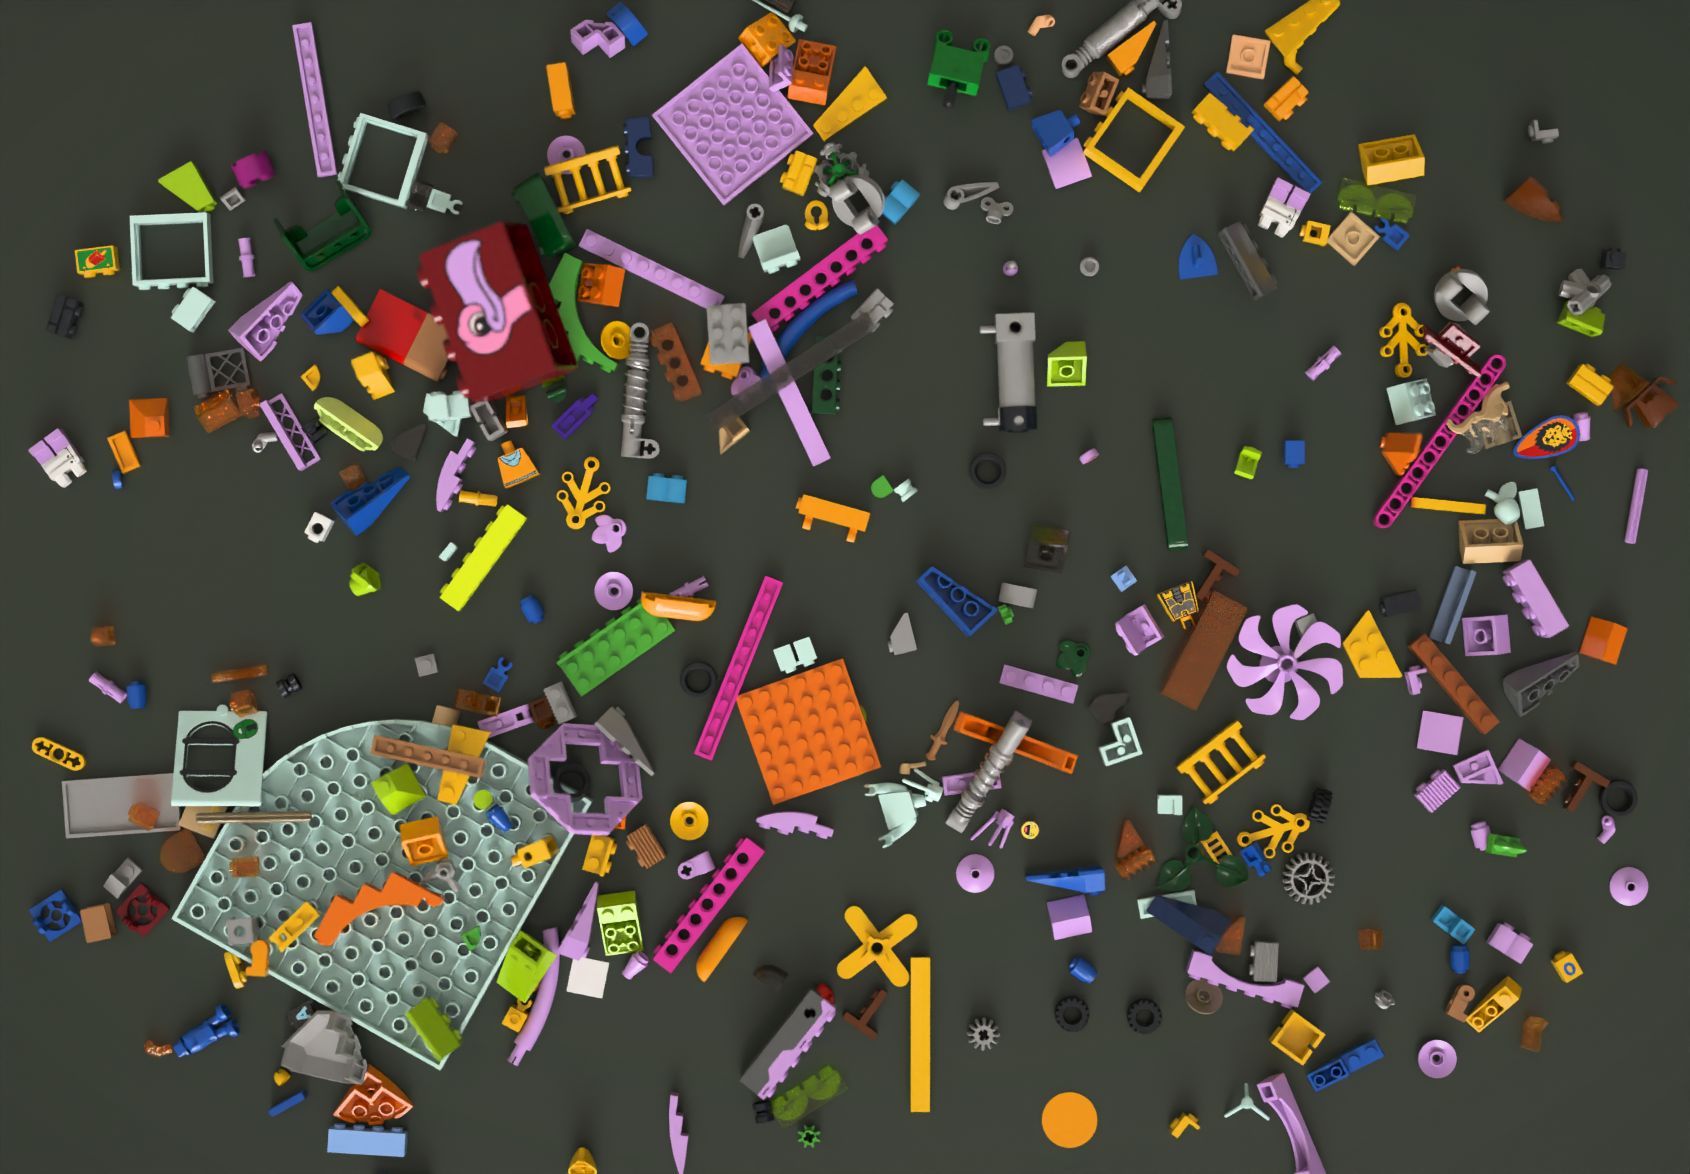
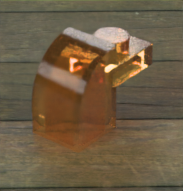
[453,688,501,717]

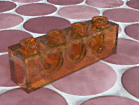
[650,322,703,403]

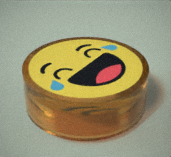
[1020,820,1040,840]

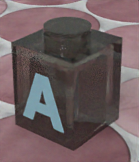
[287,999,317,1029]

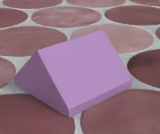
[1497,738,1551,791]
[1046,894,1092,940]

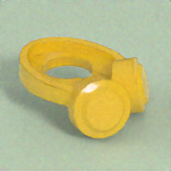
[804,200,830,230]

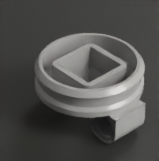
[830,175,885,234]
[1434,269,1490,325]

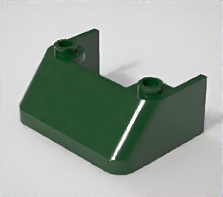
[512,172,578,261]
[273,180,371,271]

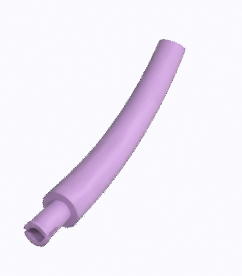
[507,927,560,1066]

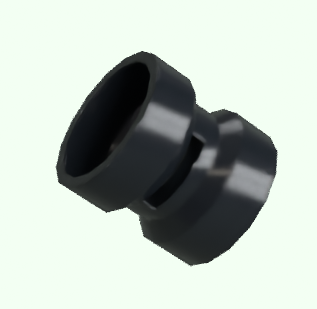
[301,417,328,444]
[276,673,302,698]
[752,1100,774,1124]

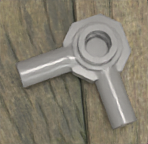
[423,860,461,893]

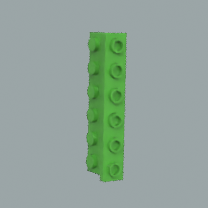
[556,598,676,697]

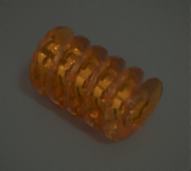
[1526,764,1568,806]
[1114,845,1158,882]

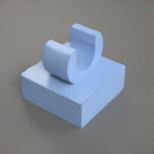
[1110,565,1137,592]

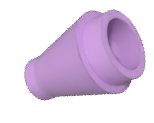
[1572,412,1591,441]
[622,951,649,979]

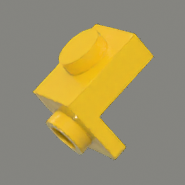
[1169,1112,1200,1138]

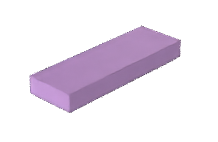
[942,772,1001,796]

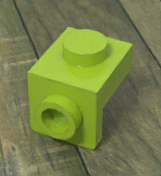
[1234,446,1262,480]

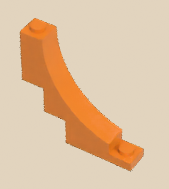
[314,871,446,946]

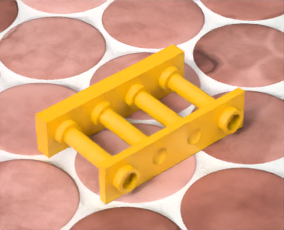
[544,145,632,215]
[1175,720,1266,804]

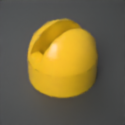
[274,1069,291,1086]

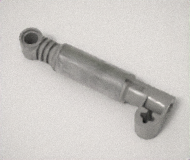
[1062,0,1182,78]

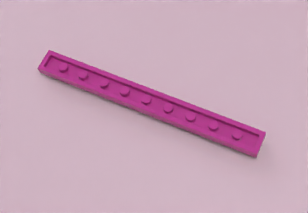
[694,576,783,761]

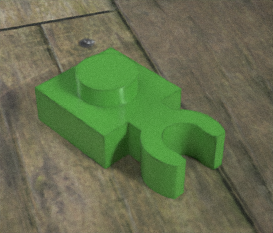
[997,604,1014,625]

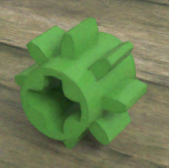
[798,1124,821,1148]

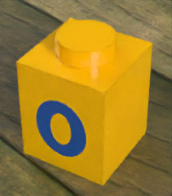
[1551,951,1583,983]

